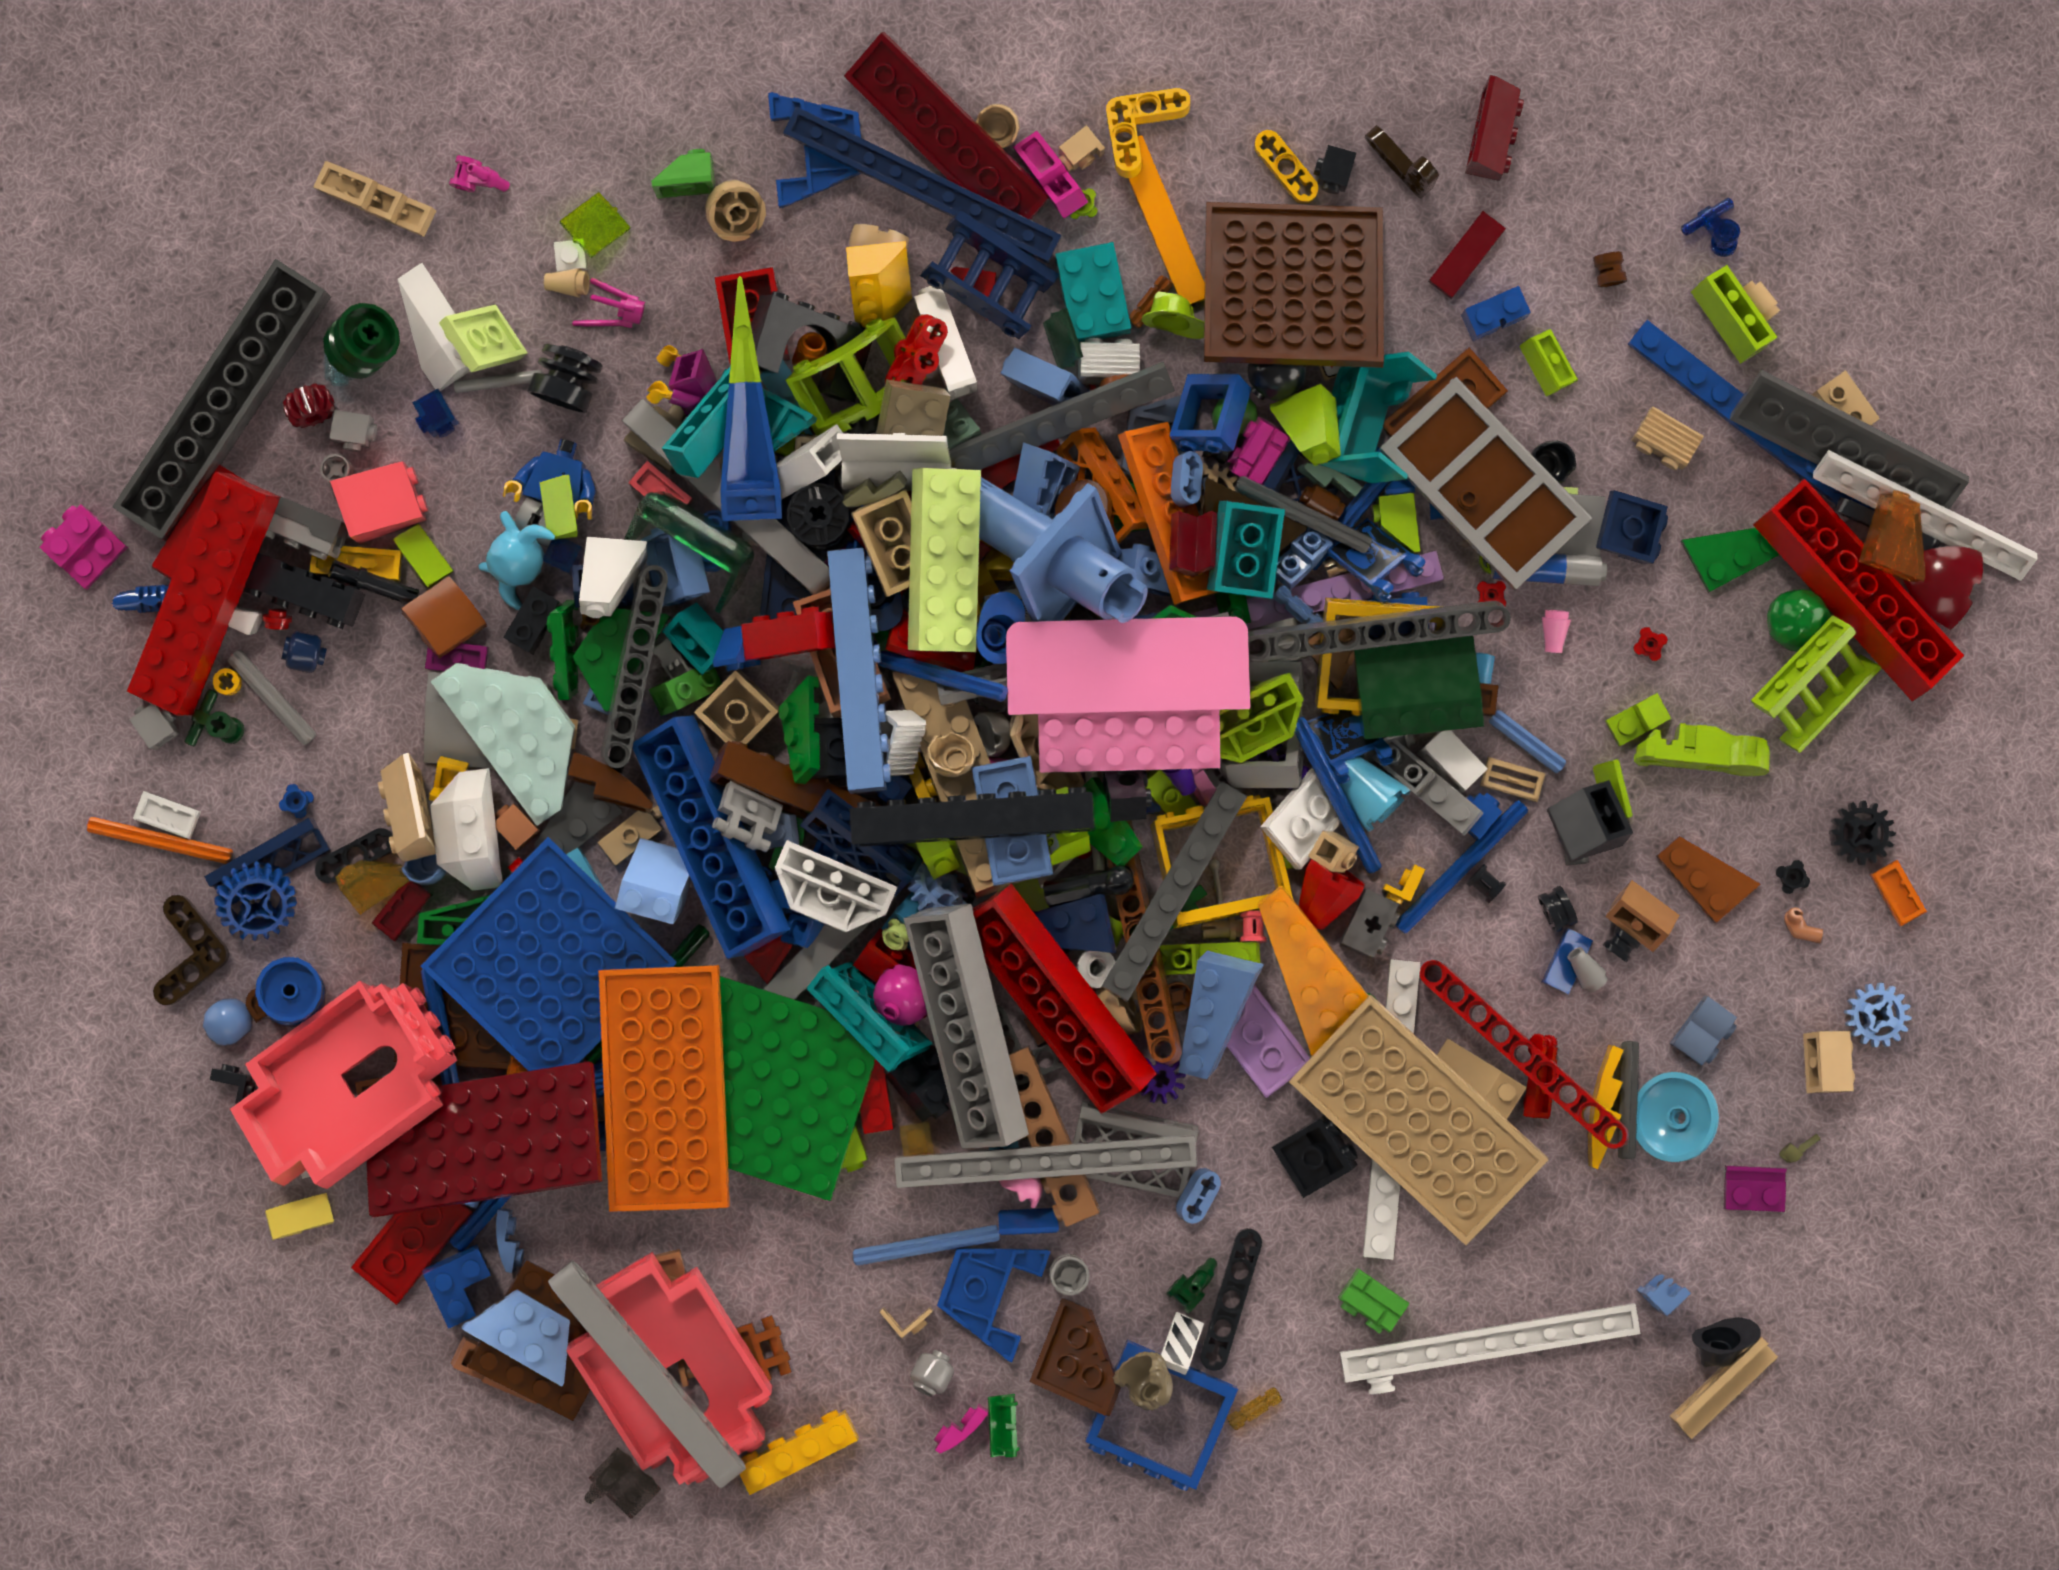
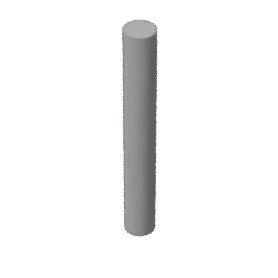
[454,369,543,393]

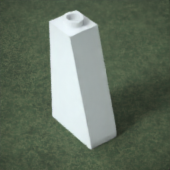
[914,286,977,401]

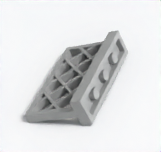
[1073,1101,1199,1198]

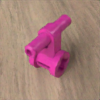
[449,155,510,192]

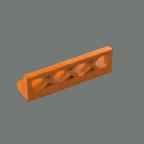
[1056,427,1148,544]

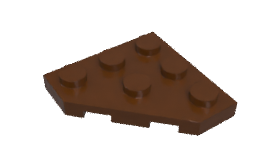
[1029,1298,1121,1417]

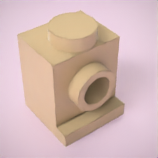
[1059,125,1105,172]

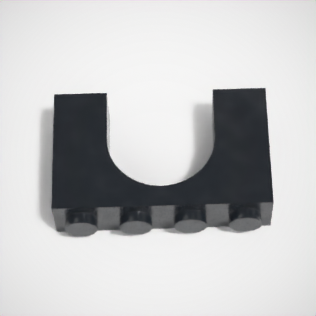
[751,291,873,402]

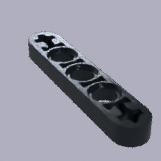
[1200,1228,1262,1371]

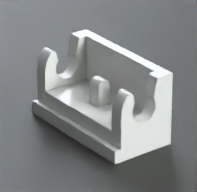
[1417,730,1488,794]

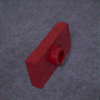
[372,878,433,942]

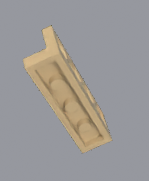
[1670,1337,1778,1439]

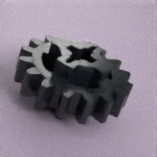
[1829,801,1896,865]

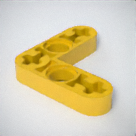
[1106,88,1191,178]

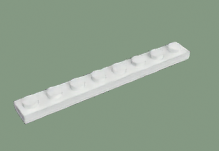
[1813,450,2037,581]

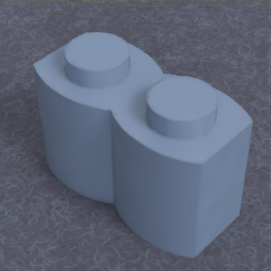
[1670,996,1737,1066]

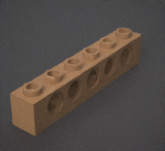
[1009,1045,1100,1227]

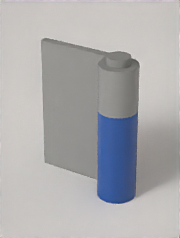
[1491,494,1607,586]

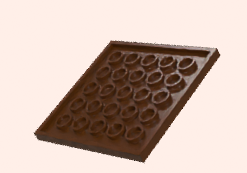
[1204,202,1384,368]

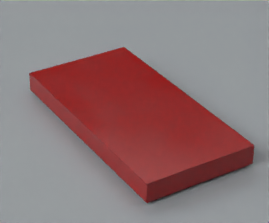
[351,1204,473,1305]

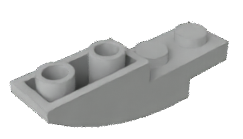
[1372,738,1484,836]

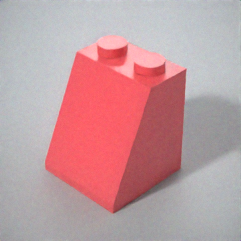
[330,461,429,544]

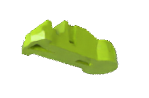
[1634,723,1770,776]

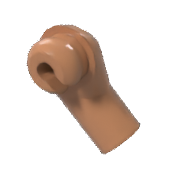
[1784,907,1823,943]

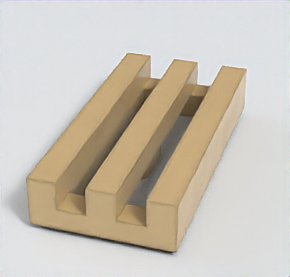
[1480,757,1546,802]

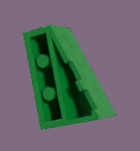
[417,895,490,945]

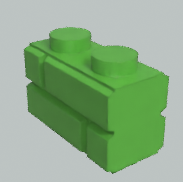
[1338,1268,1409,1333]

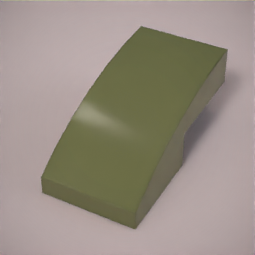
[843,470,907,507]

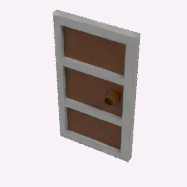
[1379,377,1592,591]

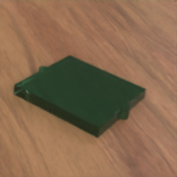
[1043,308,1084,370]

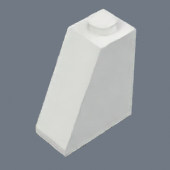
[776,424,844,500]
[579,537,648,618]

